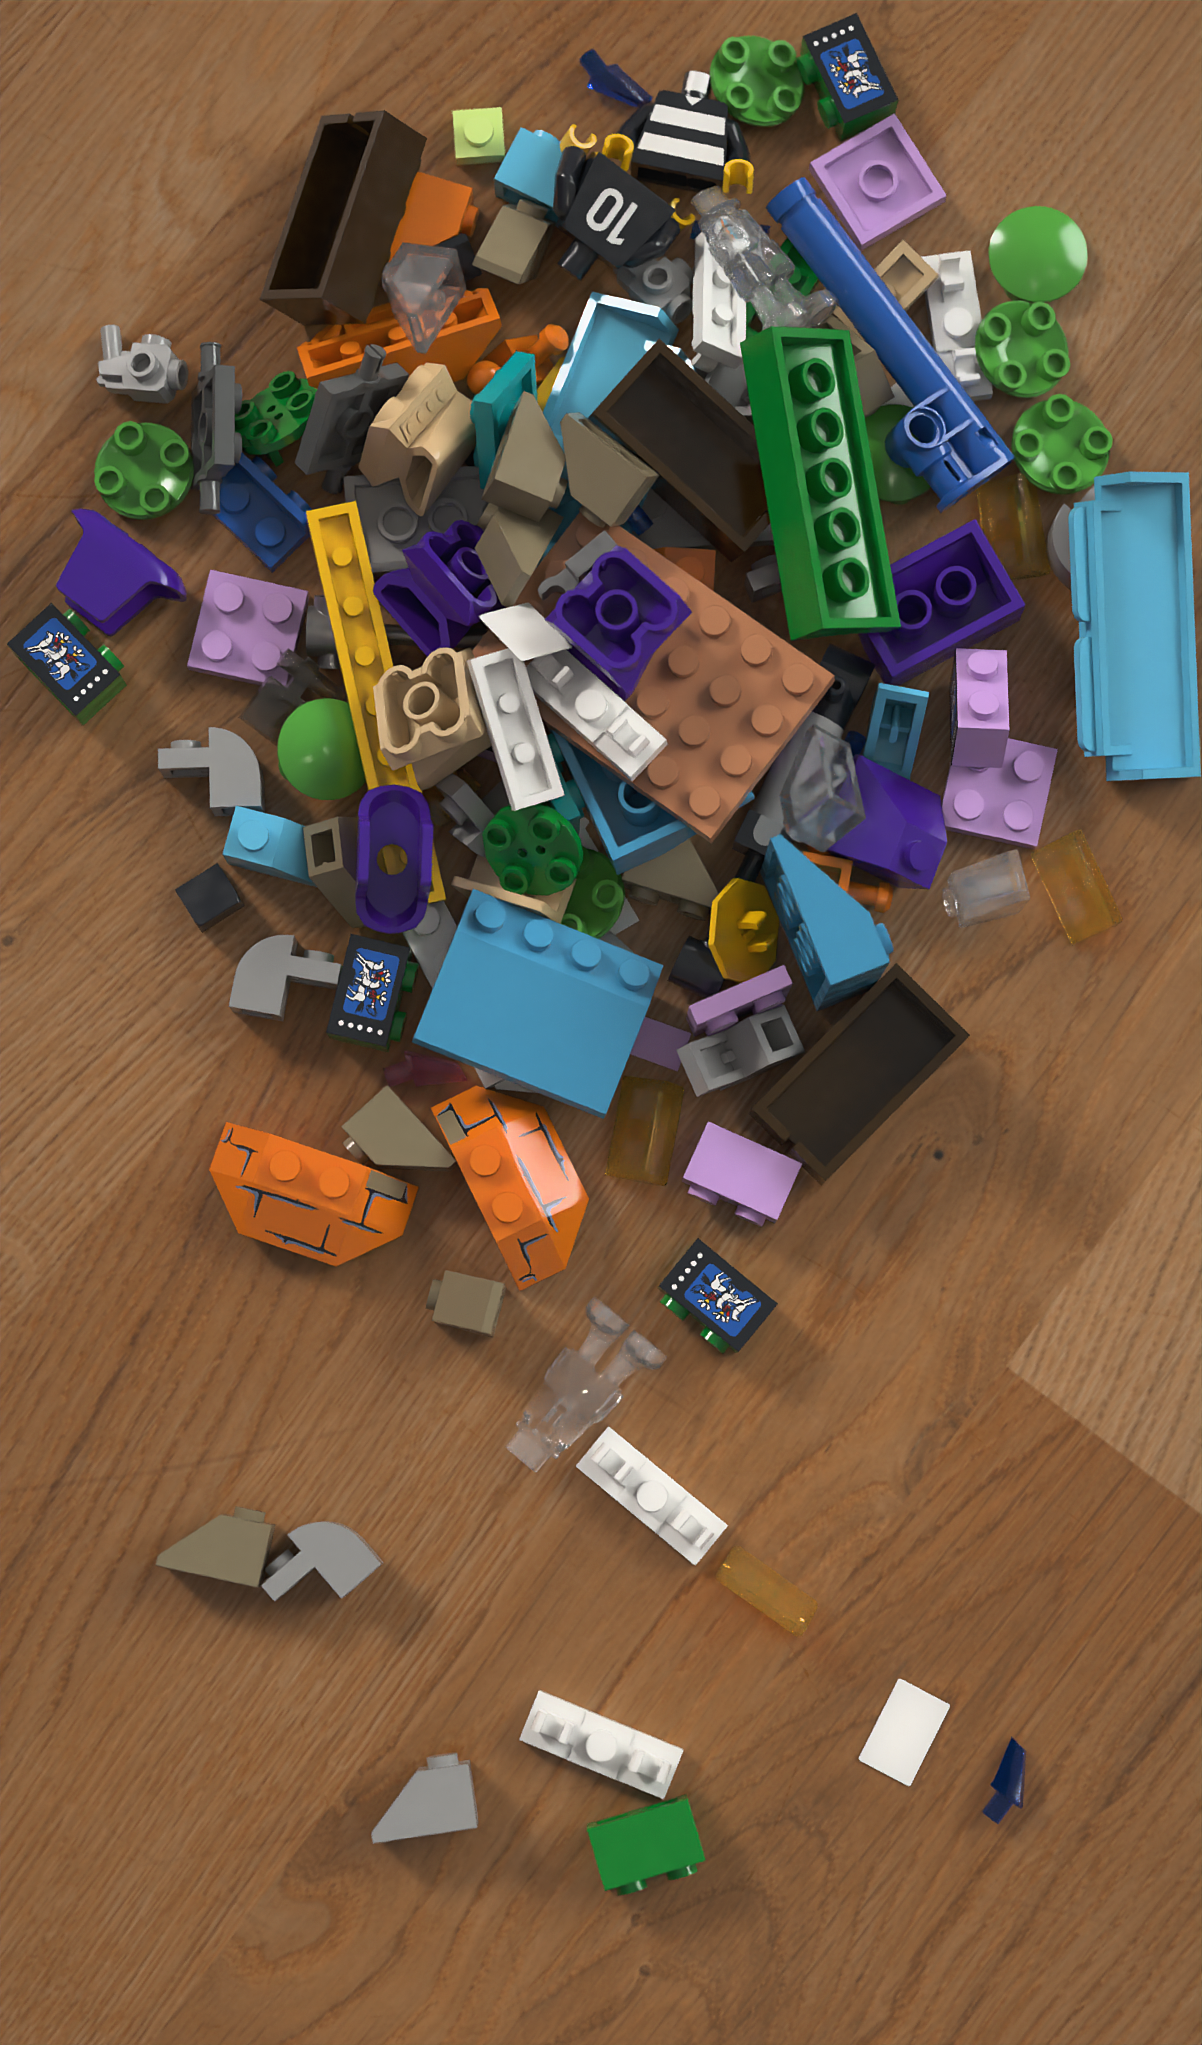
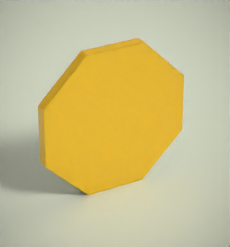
[708,878,779,983]

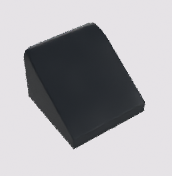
[175,863,245,933]

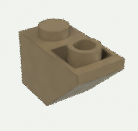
[303,817,387,928]
[622,838,719,921]

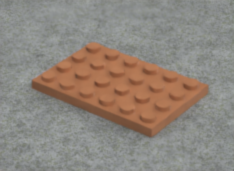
[472,512,835,843]

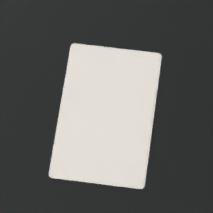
[478,603,572,661]
[859,1679,950,1786]

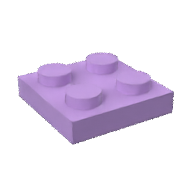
[809,113,947,251]
[187,570,310,691]
[942,738,1058,850]
[686,965,793,1037]

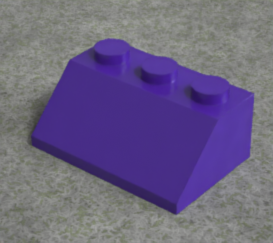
[858,519,1026,686]

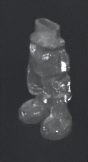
[690,186,840,331]
[505,1296,667,1473]

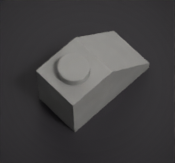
[372,1753,479,1843]

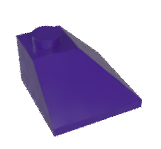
[818,754,948,889]

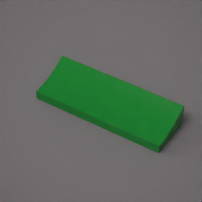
[740,326,901,641]

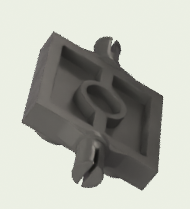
[191,342,242,515]
[295,344,409,494]

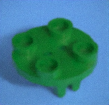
[235,371,317,467]
[482,801,584,896]

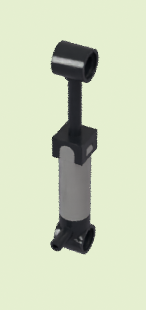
[668,643,876,999]

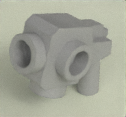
[613,257,695,324]
[96,325,188,403]

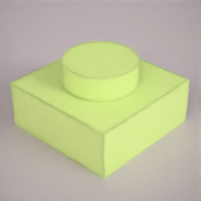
[452,107,505,165]

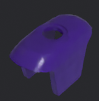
[56,508,187,636]
[355,784,433,934]

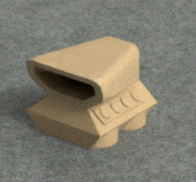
[359,363,477,516]
[373,647,492,791]

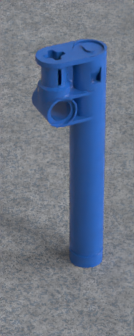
[766,177,1016,513]

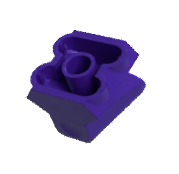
[373,520,506,657]
[544,545,692,702]

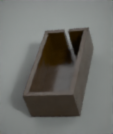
[259,110,427,325]
[588,338,770,563]
[749,963,970,1186]

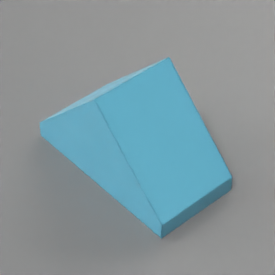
[863,683,929,780]

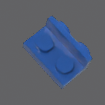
[213,452,312,573]

